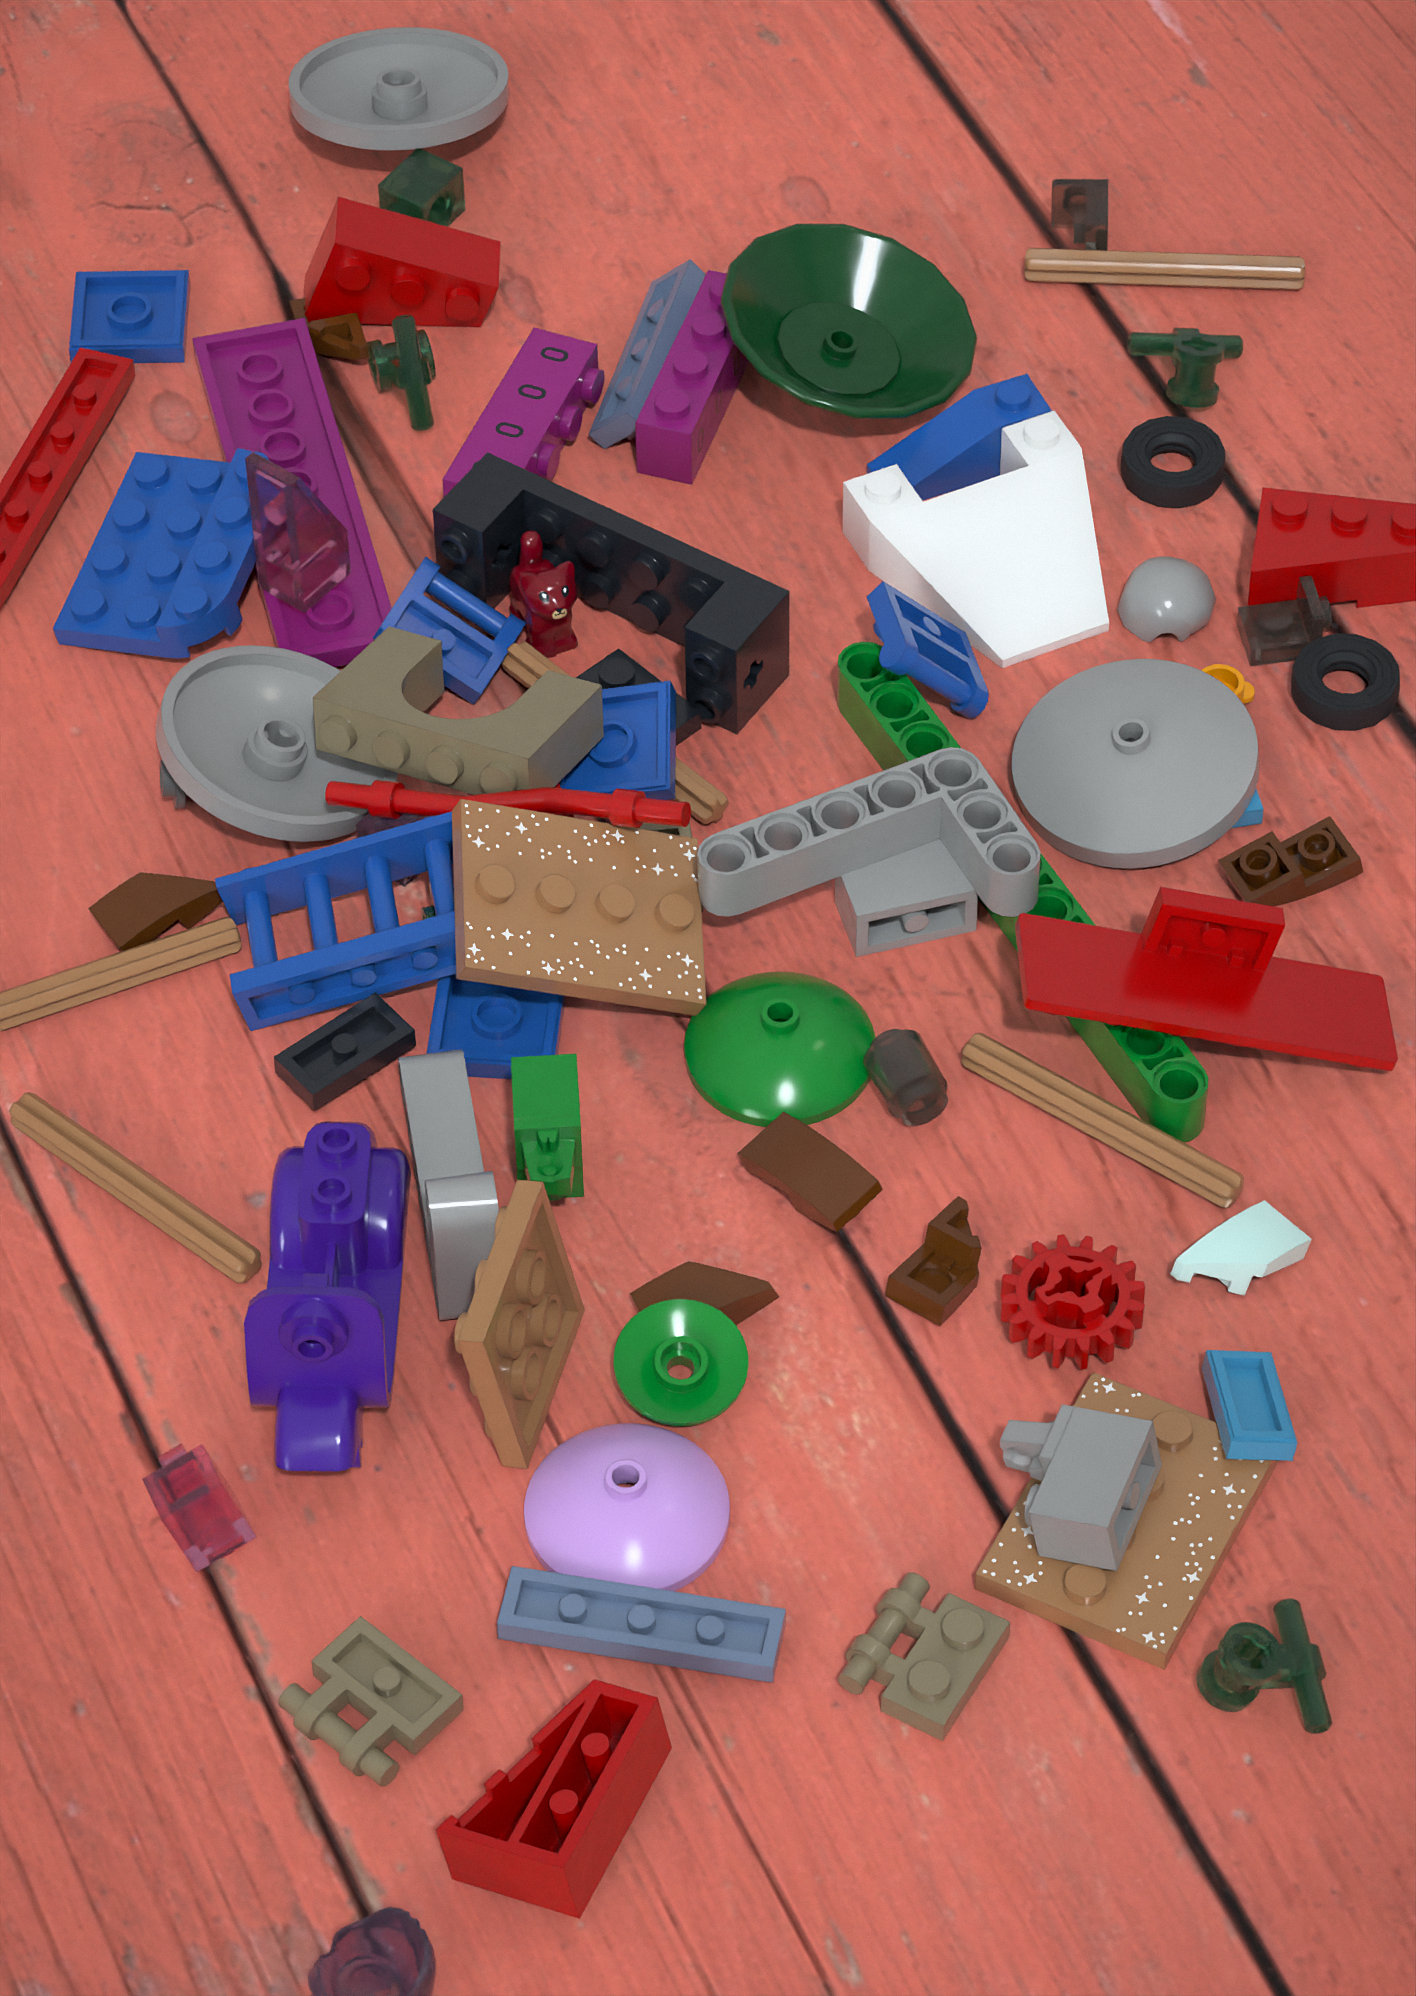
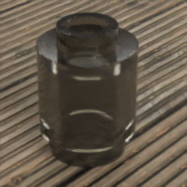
[863,1029,948,1126]

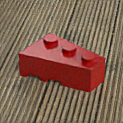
[303,197,501,327]
[1246,487,1416,622]
[435,1679,672,1919]

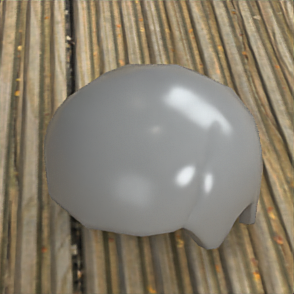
[1117,556,1216,643]

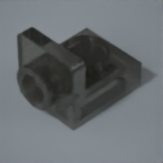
[1051,179,1108,250]
[1236,575,1332,667]

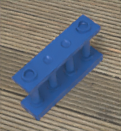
[215,811,456,1031]

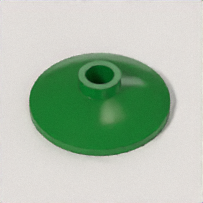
[613,1299,749,1426]

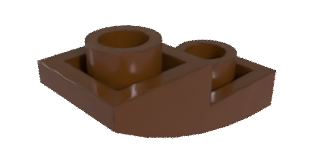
[1218,816,1364,906]
[738,1112,883,1232]

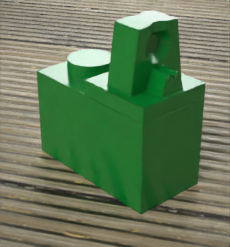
[511,1054,584,1201]

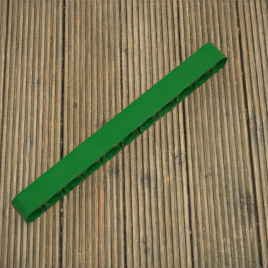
[837,642,1209,1143]

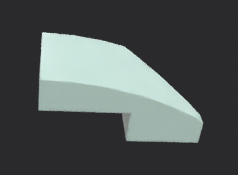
[1170,1200,1312,1295]

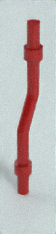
[325,780,691,828]

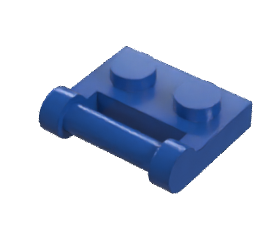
[373,556,526,705]
[867,581,989,719]

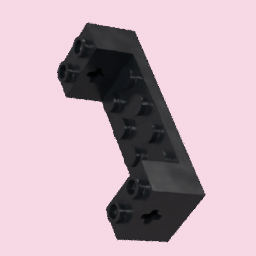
[433,452,790,735]

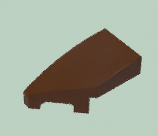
[290,298,368,359]
[88,872,223,951]
[885,1196,982,1326]
[630,1261,779,1325]

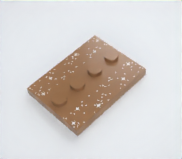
[452,799,706,1016]
[975,1372,1278,1670]

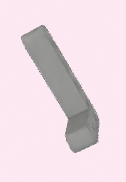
[697,747,1041,917]
[398,1049,499,1321]

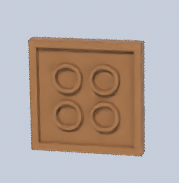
[454,1180,585,1469]

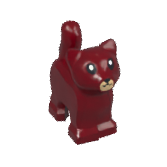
[509,530,578,658]

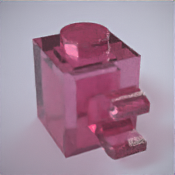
[142,1443,256,1572]

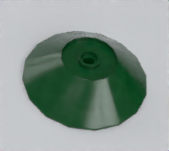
[720,224,977,419]

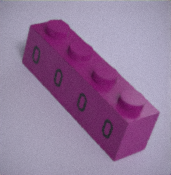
[635,270,749,485]
[442,327,605,497]

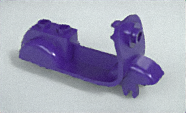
[244,1121,411,1471]

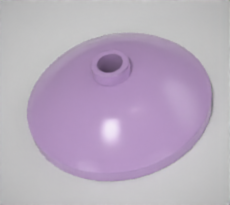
[524,1423,730,1591]

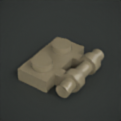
[838,1572,1010,1741]
[278,1616,464,1787]

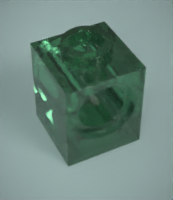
[378,149,465,227]

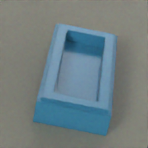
[1202,1350,1297,1461]

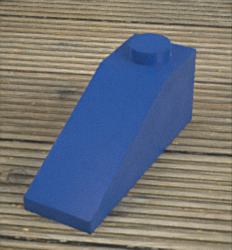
[867,374,1052,501]

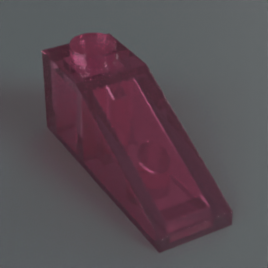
[245,452,351,613]

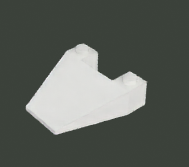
[843,411,1109,668]

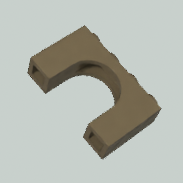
[312,626,604,795]

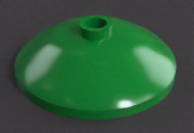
[684,971,876,1127]

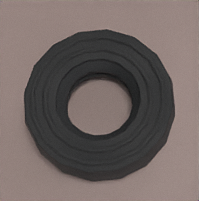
[1120,416,1226,508]
[1291,633,1400,731]

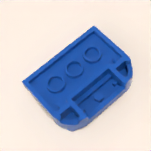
[53,448,286,658]

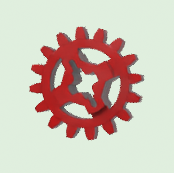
[1000,1234,1145,1370]

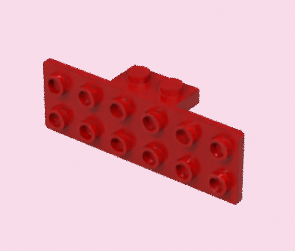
[1015,887,1398,1071]

